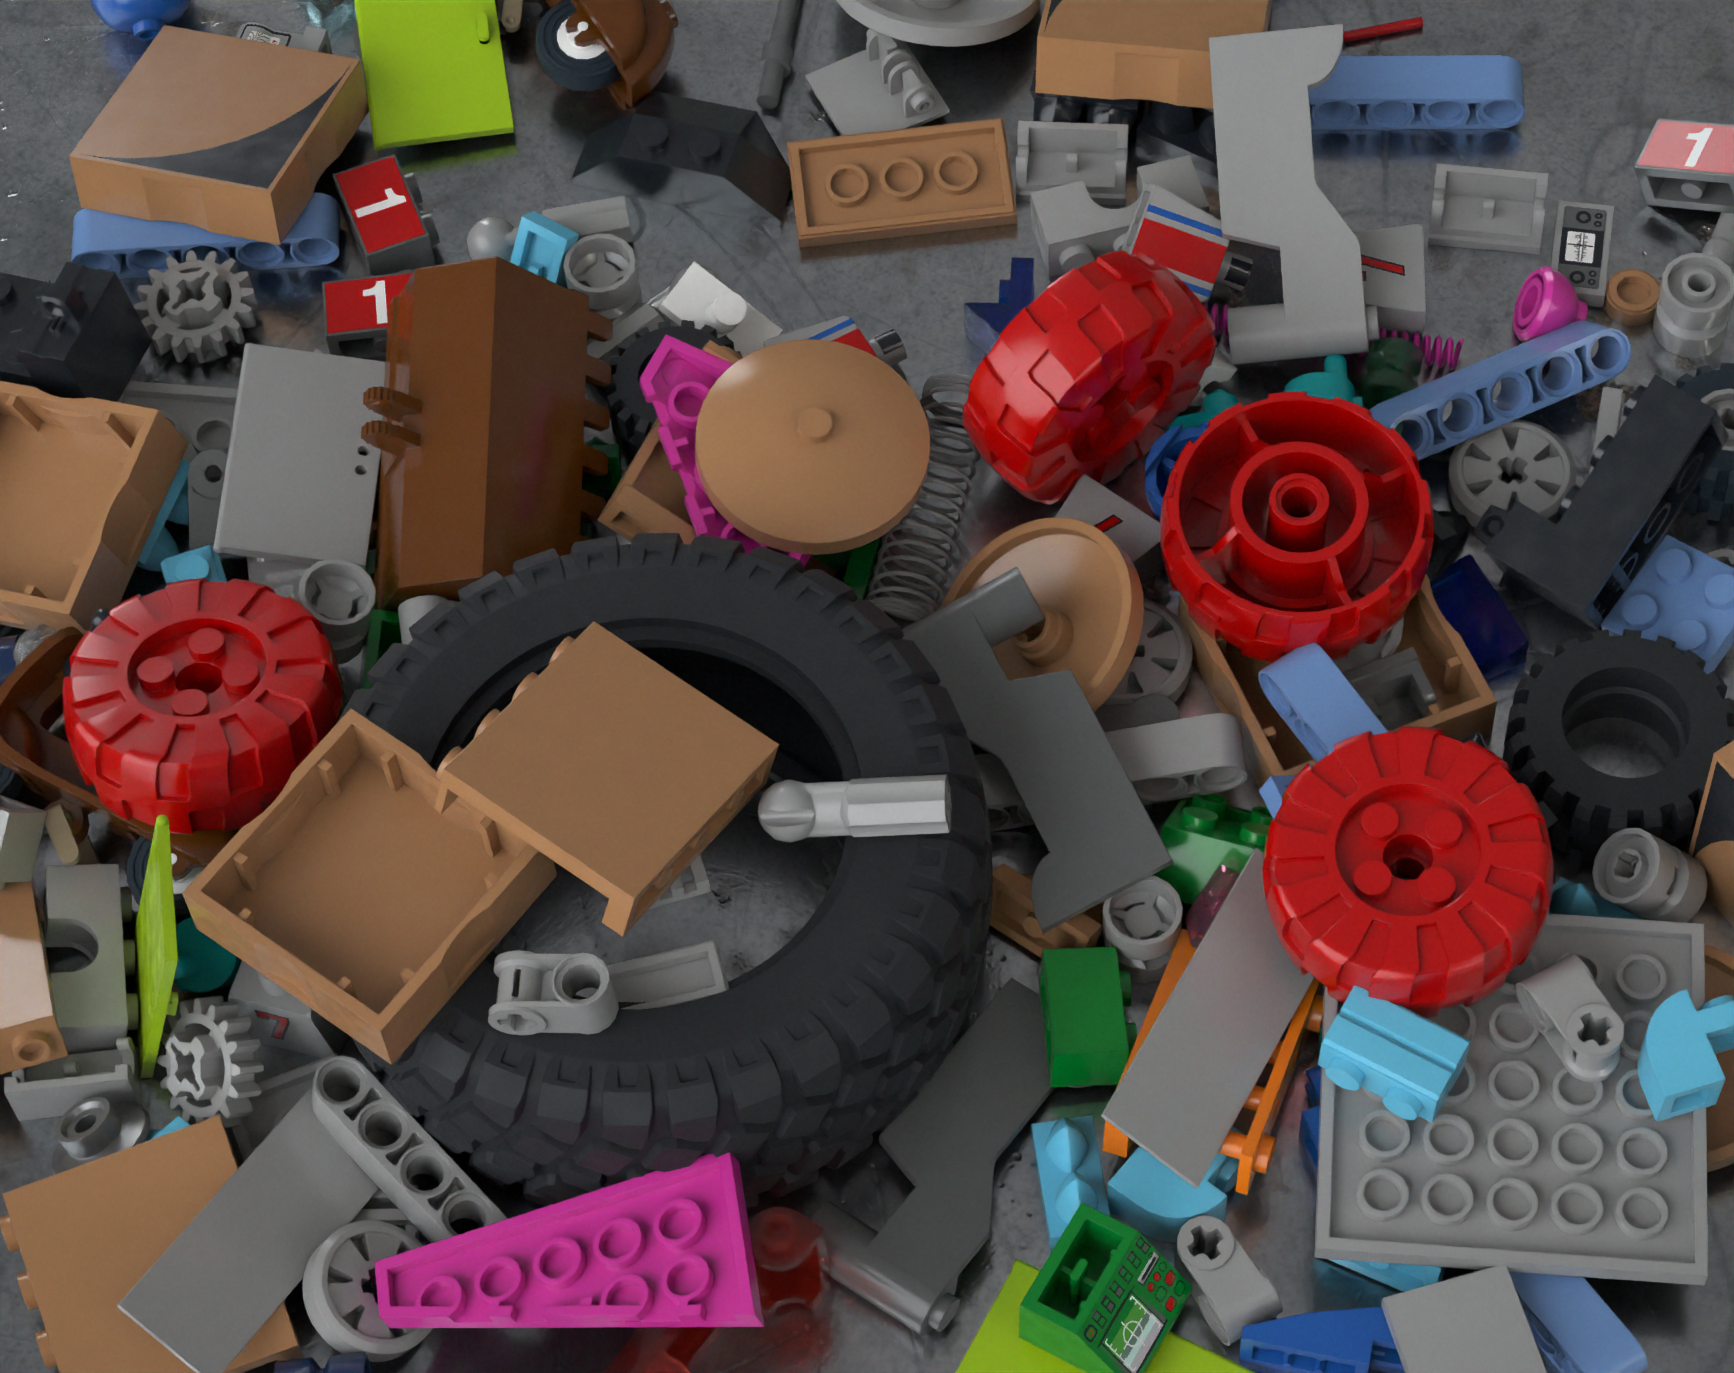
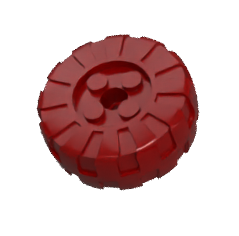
[963,250,1216,505]
[1160,392,1434,663]
[63,578,344,835]
[1262,726,1554,1018]

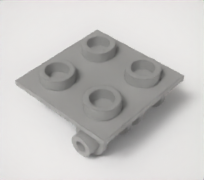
[805,28,950,136]

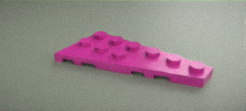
[374,1152,764,1328]

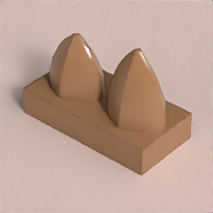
[990,863,1104,958]

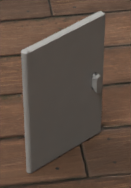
[213,343,385,570]

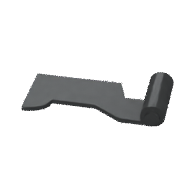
[901,567,1174,933]
[796,978,1090,1336]

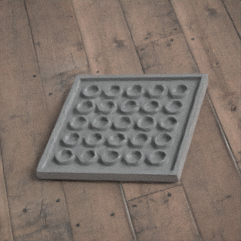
[1314,913,1708,1286]

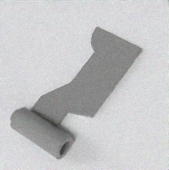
[1209,24,1380,365]

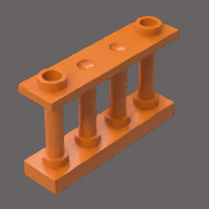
[1102,928,1324,1195]

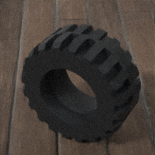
[1503,629,1734,863]

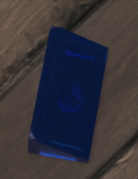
[1430,554,1529,681]

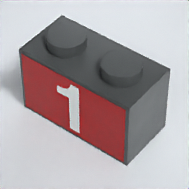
[1634,119,1734,214]
[332,153,440,276]
[322,269,414,362]

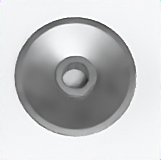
[52,1097,150,1175]

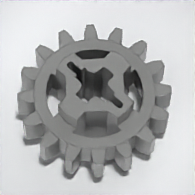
[134,250,258,363]
[157,996,264,1128]

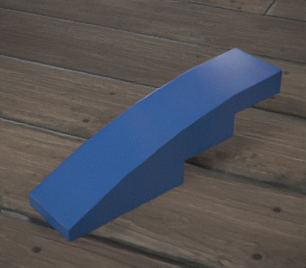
[1239,1307,1404,1373]

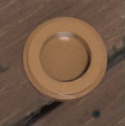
[1603,269,1660,326]

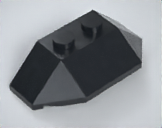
[571,91,793,227]

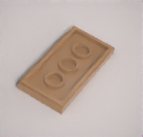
[787,118,1017,248]

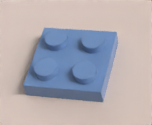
[1601,535,1734,674]

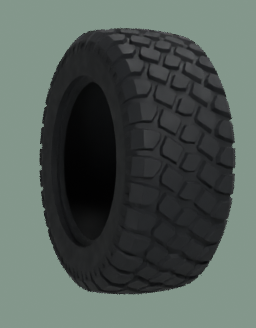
[336,533,993,1208]

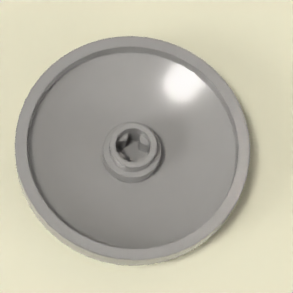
[836,0,1041,47]

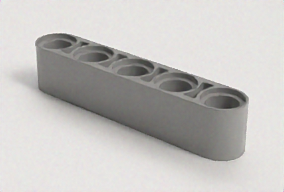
[974,713,1248,832]
[312,1056,508,1243]

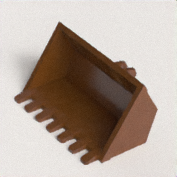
[361,256,613,612]

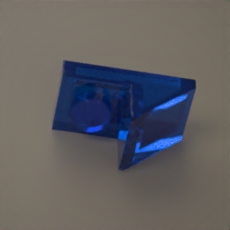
[964,257,1035,355]

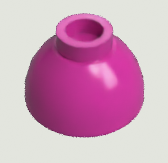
[1513,266,1588,342]

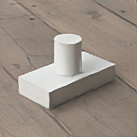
[658,261,783,358]

